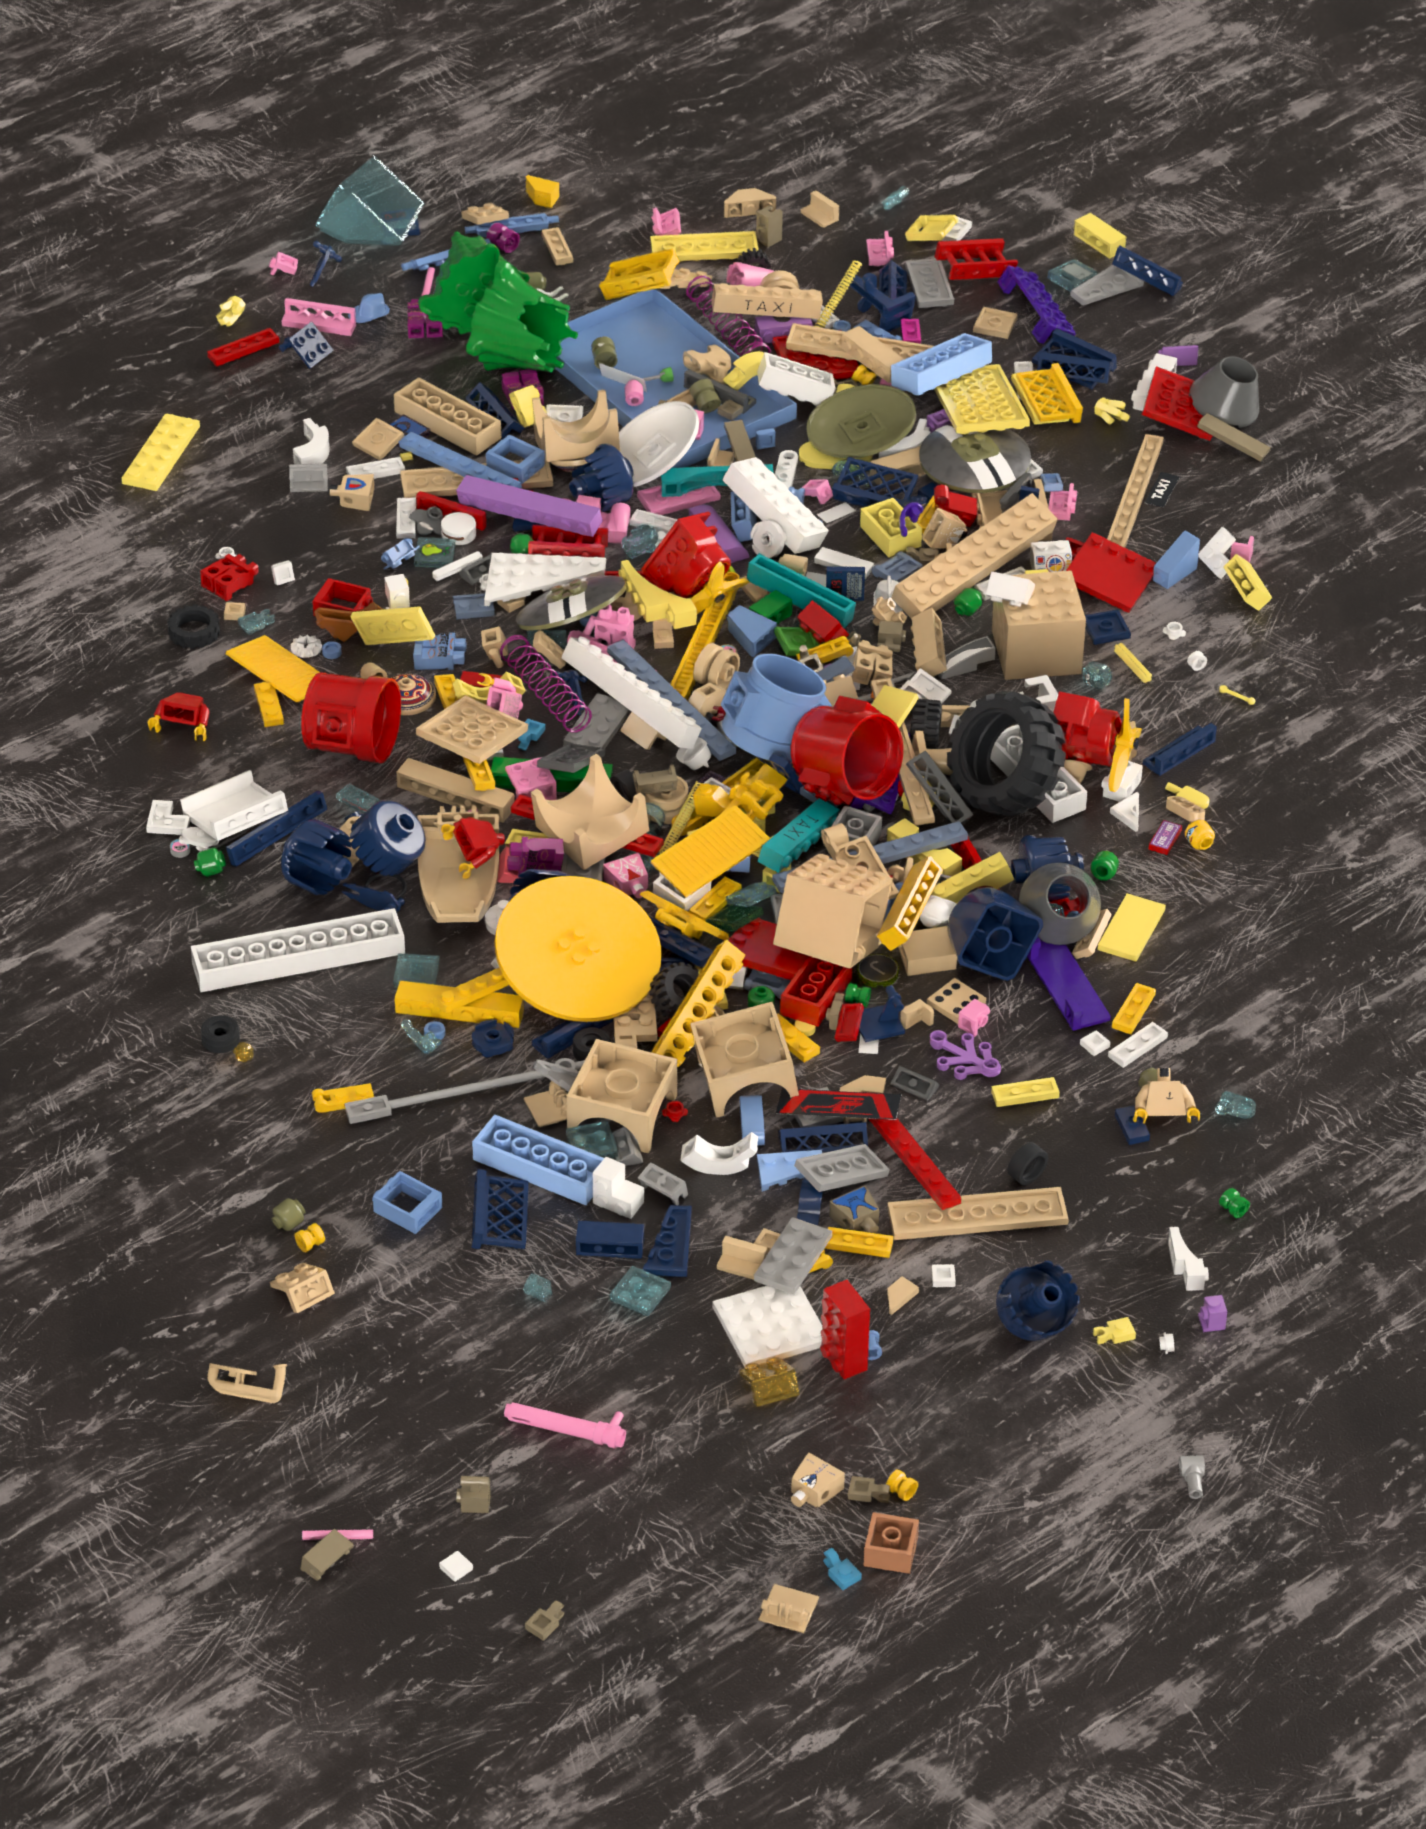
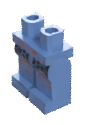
[413,633,467,670]

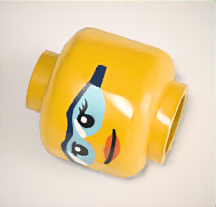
[1185,820,1215,850]

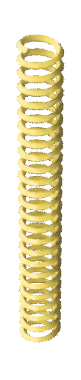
[814,261,862,328]
[659,781,701,854]

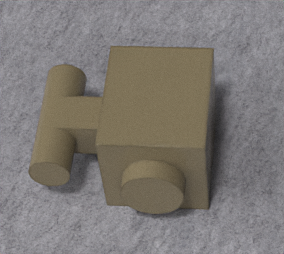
[877,621,906,652]
[798,645,824,673]
[456,1476,491,1513]

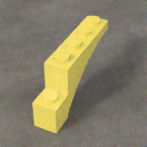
[618,560,697,629]

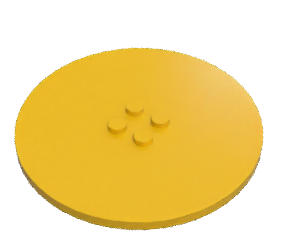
[495,876,661,1022]

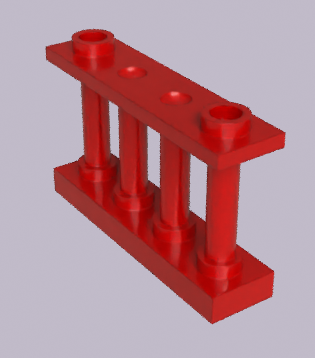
[935,238,1018,280]
[528,525,608,558]

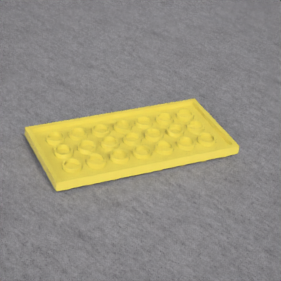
[934,364,1030,435]

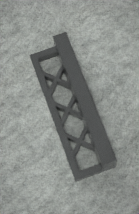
[684,369,756,414]
[906,750,973,825]

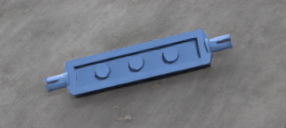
[465,213,559,237]
[401,238,491,271]

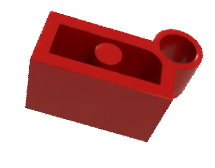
[934,485,977,527]
[797,600,849,644]

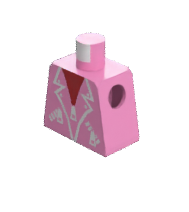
[603,853,648,898]

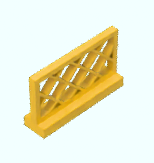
[1016,363,1083,423]

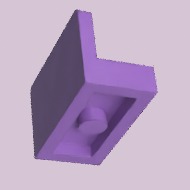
[1158,345,1198,366]

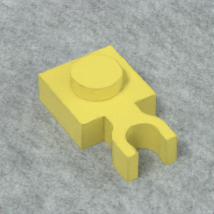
[1093,1317,1136,1344]

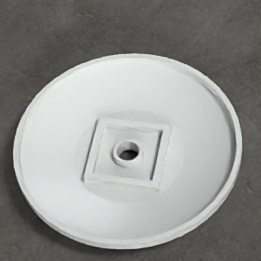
[619,401,699,487]

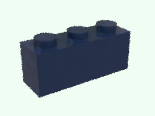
[576,1221,644,1259]

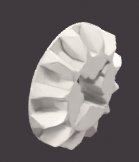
[291,634,322,658]

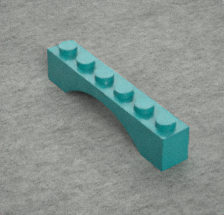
[661,464,774,497]

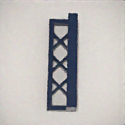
[1112,246,1183,296]
[879,260,907,314]
[1037,352,1114,384]
[466,382,525,439]
[1143,723,1217,776]
[532,1018,613,1059]
[778,1122,868,1153]

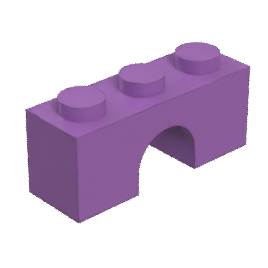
[755,316,813,344]

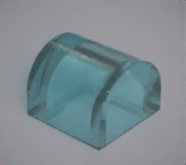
[524,1273,552,1302]

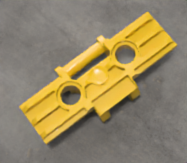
[720,763,788,821]
[639,890,729,941]

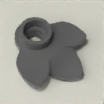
[409,507,443,535]

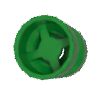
[845,983,871,1008]
[1219,1188,1250,1218]

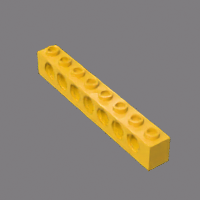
[651,940,745,1067]

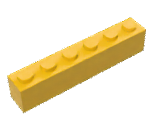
[877,855,943,951]
[395,981,524,1028]

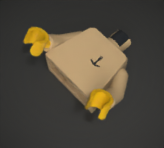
[1133,1068,1200,1124]

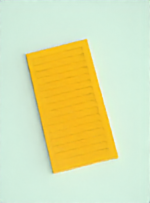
[226,635,319,702]
[651,805,771,897]

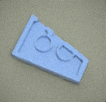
[757,1150,822,1191]

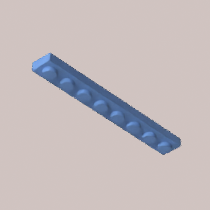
[399,432,522,488]

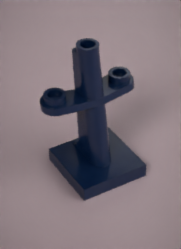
[847,273,916,332]

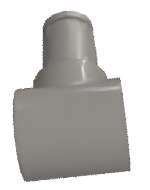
[1179,1455,1205,1499]

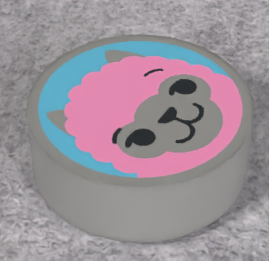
[170,839,191,858]

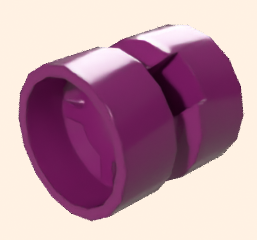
[486,222,520,253]

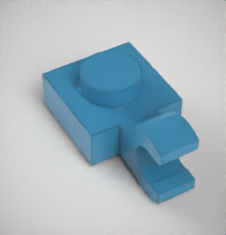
[518,719,545,750]
[823,1548,862,1590]

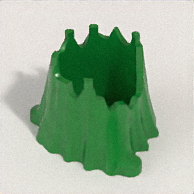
[418,232,530,334]
[466,260,578,373]

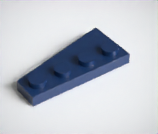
[643,1205,692,1277]

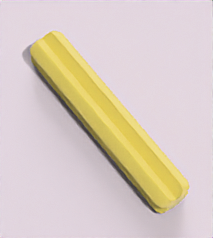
[1114,643,1152,683]

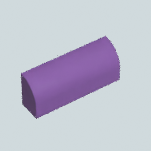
[689,505,749,563]

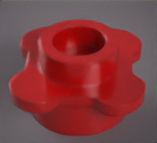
[662,1101,688,1122]

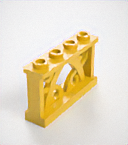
[599,248,679,300]

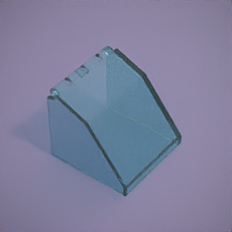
[316,156,425,246]

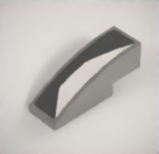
[938,636,995,680]

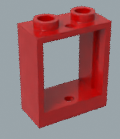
[313,578,373,616]

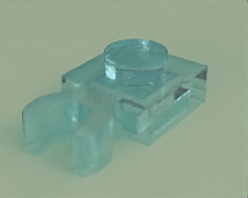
[238,609,275,635]

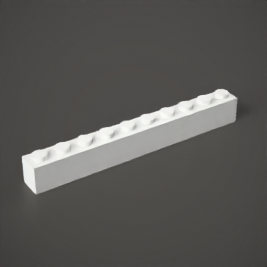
[561,636,702,749]

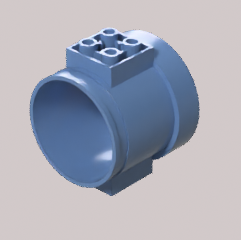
[721,654,832,762]

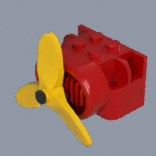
[641,511,750,615]
[1053,691,1142,792]

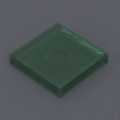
[706,903,764,931]

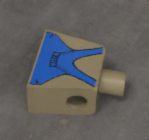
[829,1186,879,1234]

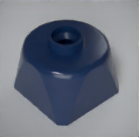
[947,887,1043,981]

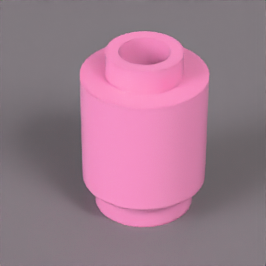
[625,380,644,406]

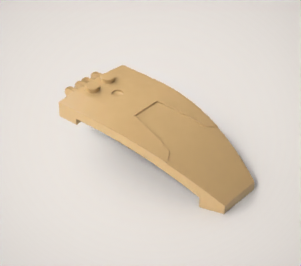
[417,805,499,923]

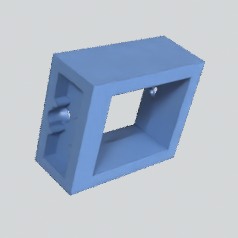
[486,435,545,484]
[372,1171,442,1234]

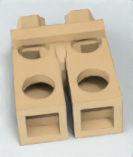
[851,640,893,686]

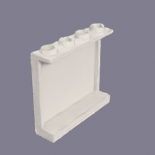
[180,770,288,841]

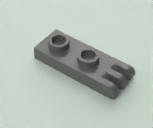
[1000,472,1034,513]

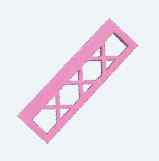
[282,298,356,336]

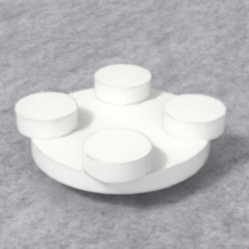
[179,827,219,851]

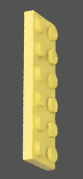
[650,231,758,262]
[122,414,200,491]

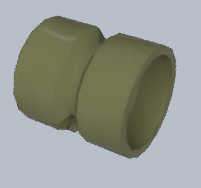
[591,336,617,369]
[689,379,721,414]

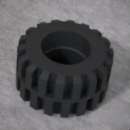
[910,698,942,749]
[649,962,706,1019]

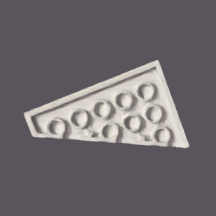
[485,553,606,606]

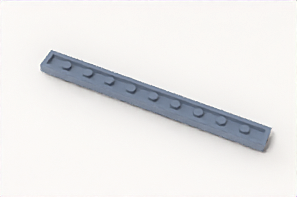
[607,639,736,761]
[772,821,968,894]

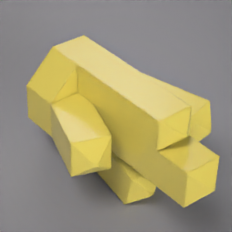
[216,296,245,327]
[1095,397,1130,425]

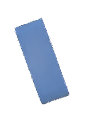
[740,1095,765,1146]

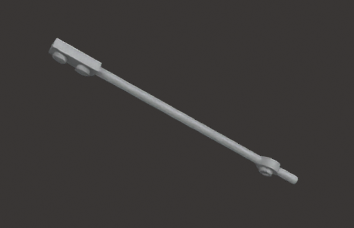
[344,1058,585,1124]

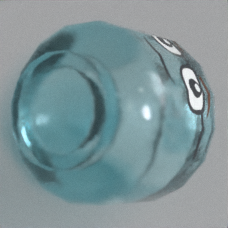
[1082,662,1112,689]

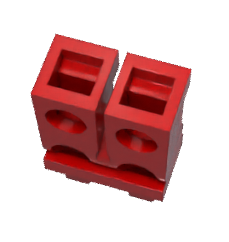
[200,554,258,601]

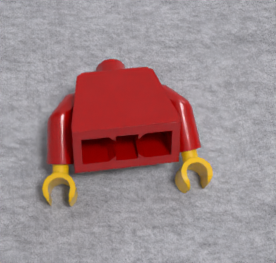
[147,692,210,741]
[441,817,505,879]

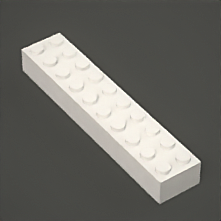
[191,908,405,992]

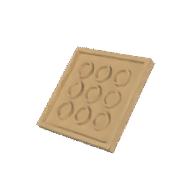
[416,695,528,764]

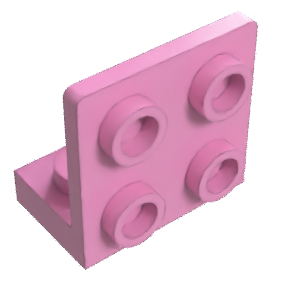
[505,757,557,800]

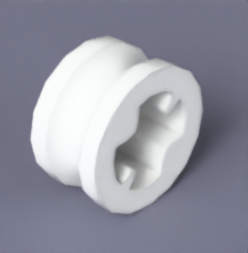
[1187,651,1207,671]

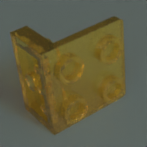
[739,1357,800,1407]

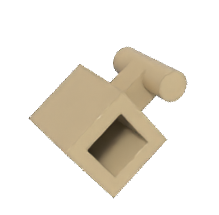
[481,626,508,668]

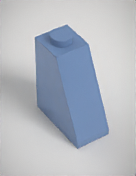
[1153,531,1200,589]
[727,605,777,657]

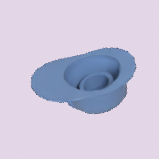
[348,293,390,323]

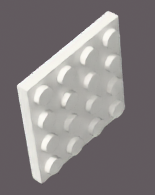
[712,1286,822,1370]

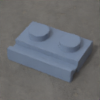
[453,593,495,620]

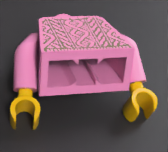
[477,673,523,719]

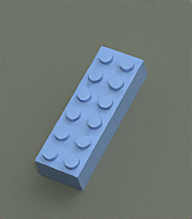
[891,333,992,395]
[472,1114,604,1205]

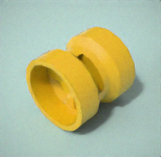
[852,364,877,385]
[294,1223,325,1252]
[886,1470,918,1501]

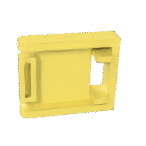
[905,215,958,241]

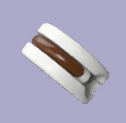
[441,512,476,545]

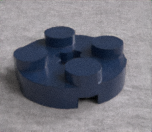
[472,1019,514,1058]

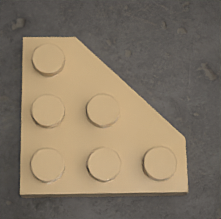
[661,268,712,289]

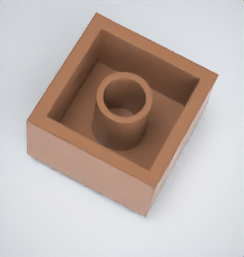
[864,1512,919,1574]

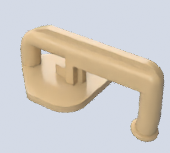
[208,1363,287,1403]

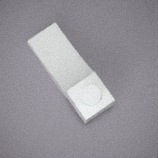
[1168,1227,1209,1291]

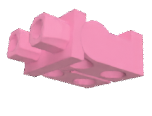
[594,605,636,649]

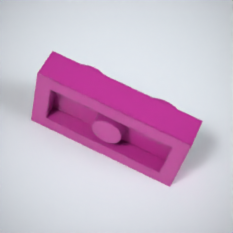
[901,319,921,344]

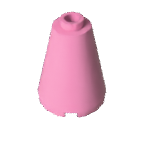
[727,262,774,287]

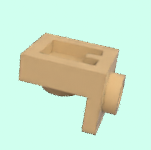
[653,618,674,649]

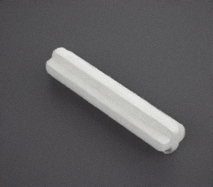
[432,551,483,581]

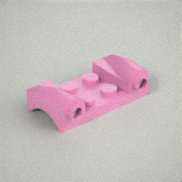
[563,498,630,544]

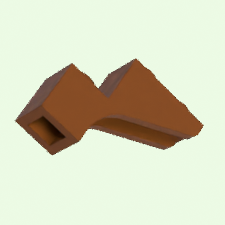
[314,602,384,642]

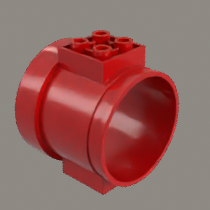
[301,672,401,764]
[791,695,904,806]

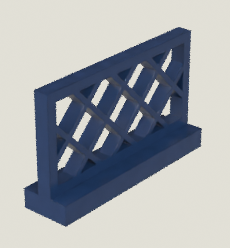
[1032,328,1117,390]
[832,457,919,507]
[471,1169,528,1249]

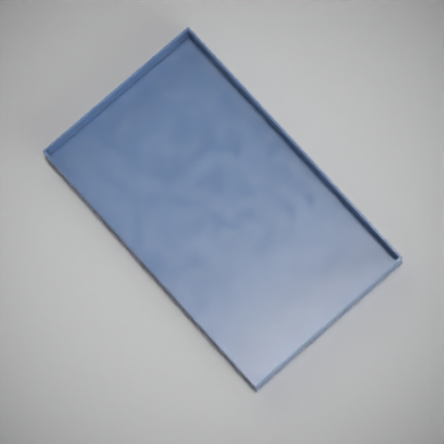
[554,289,797,468]

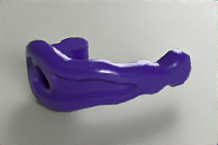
[899,502,923,537]

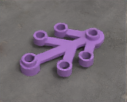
[930,1030,1001,1080]

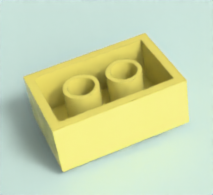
[860,498,922,558]

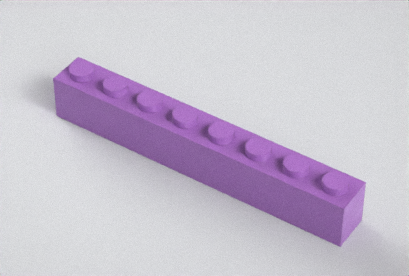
[456,475,602,537]

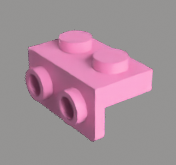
[652,208,681,236]
[866,231,894,266]
[1049,483,1077,521]

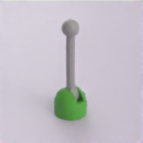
[642,367,674,382]

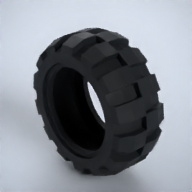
[947,691,1066,816]

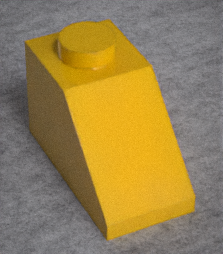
[526,175,559,208]
[693,783,741,817]

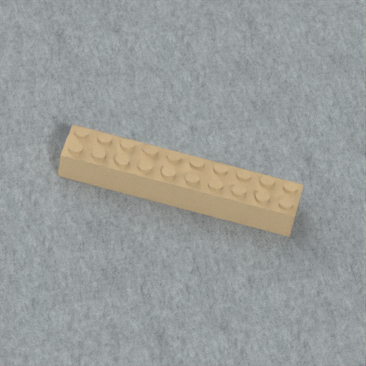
[891,493,1058,619]

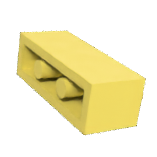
[1074,213,1126,259]
[1223,554,1272,611]

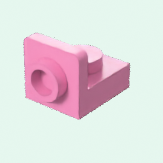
[269,252,298,276]
[802,479,833,504]

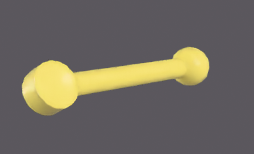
[1219,685,1255,705]

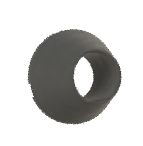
[1189,356,1259,428]
[1019,863,1101,945]

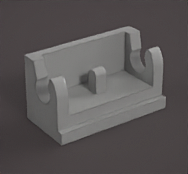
[289,464,328,492]
[638,1162,688,1205]

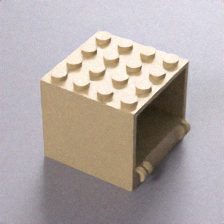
[992,571,1086,680]
[773,854,893,968]

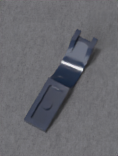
[797,1177,823,1226]

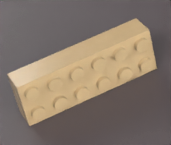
[394,378,501,456]

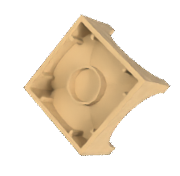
[532,390,620,462]
[531,754,649,870]
[690,1002,799,1118]
[567,1039,677,1153]

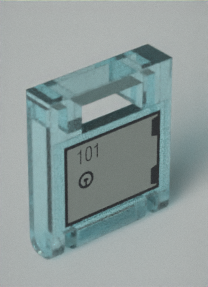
[1047,259,1099,292]

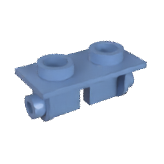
[381,538,419,570]

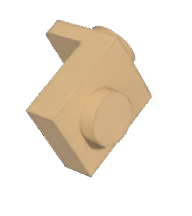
[900,999,934,1029]

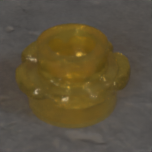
[233,1042,254,1062]

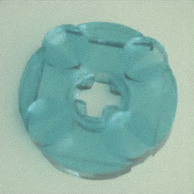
[621,525,659,559]

